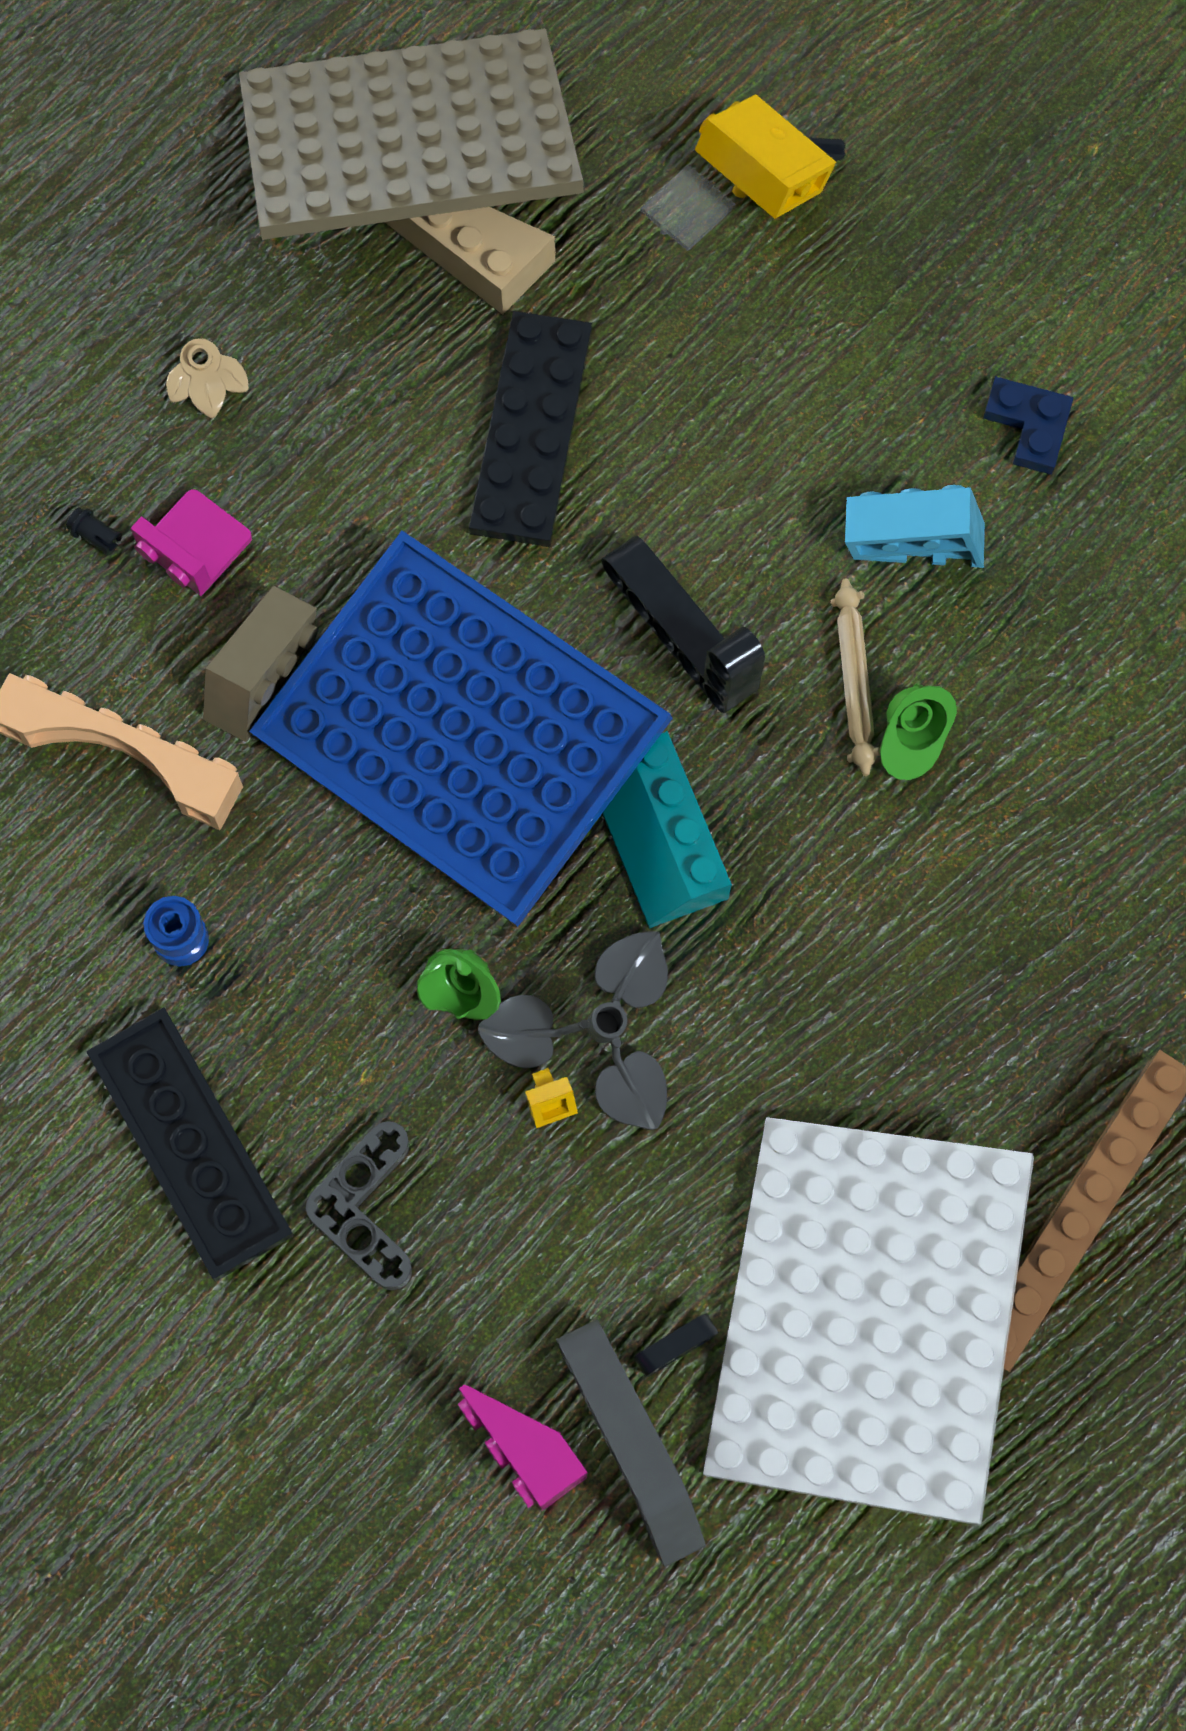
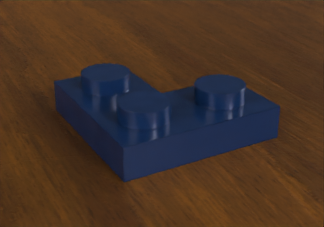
[983,376,1074,475]

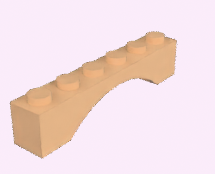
[0,673,243,830]

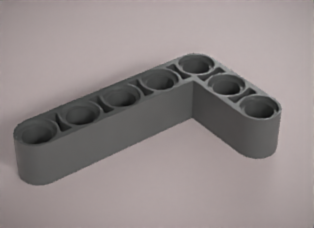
[556,1319,706,1567]

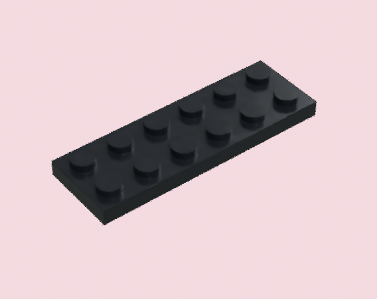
[469,311,592,547]
[86,1007,294,1282]

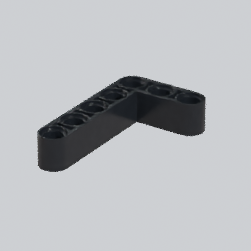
[601,535,765,714]

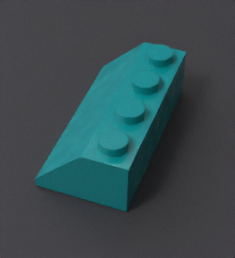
[602,731,732,928]

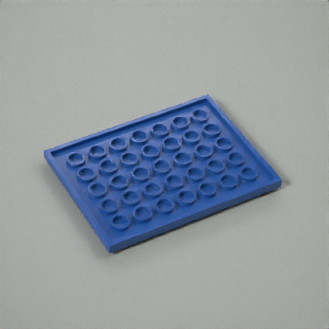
[249,531,673,927]

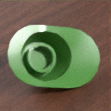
[880,684,957,780]

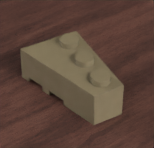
[203,585,318,742]

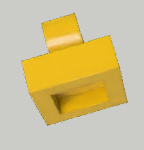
[525,1068,578,1128]

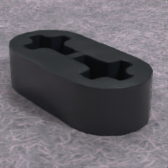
[634,1313,719,1378]

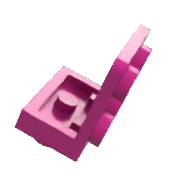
[130,489,252,596]

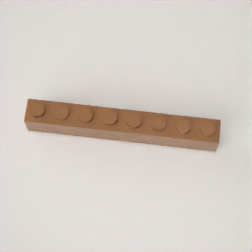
[1003,1050,1186,1376]

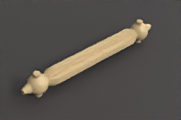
[831,579,880,776]

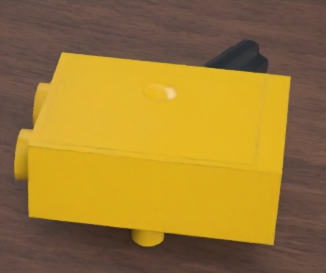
[695,94,845,219]

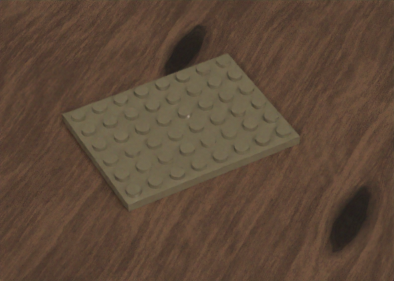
[239,29,584,240]

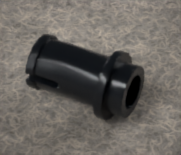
[66,507,122,556]

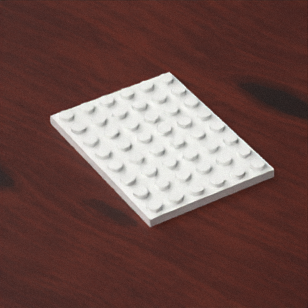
[703,1117,1034,1526]

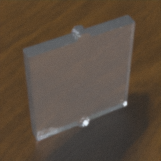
[641,164,735,251]

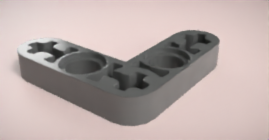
[306,1121,412,1291]

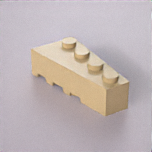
[385,207,555,314]

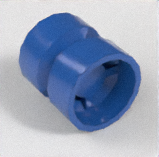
[143,896,209,967]

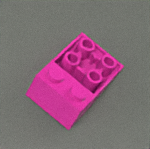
[458,1384,587,1511]

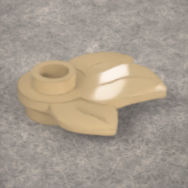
[166,338,248,419]

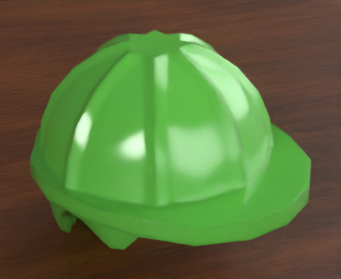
[417,949,501,1020]

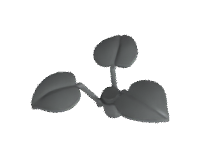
[478,931,668,1130]

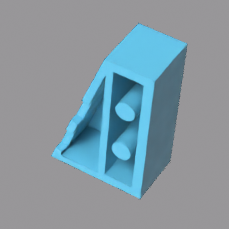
[845,485,985,568]

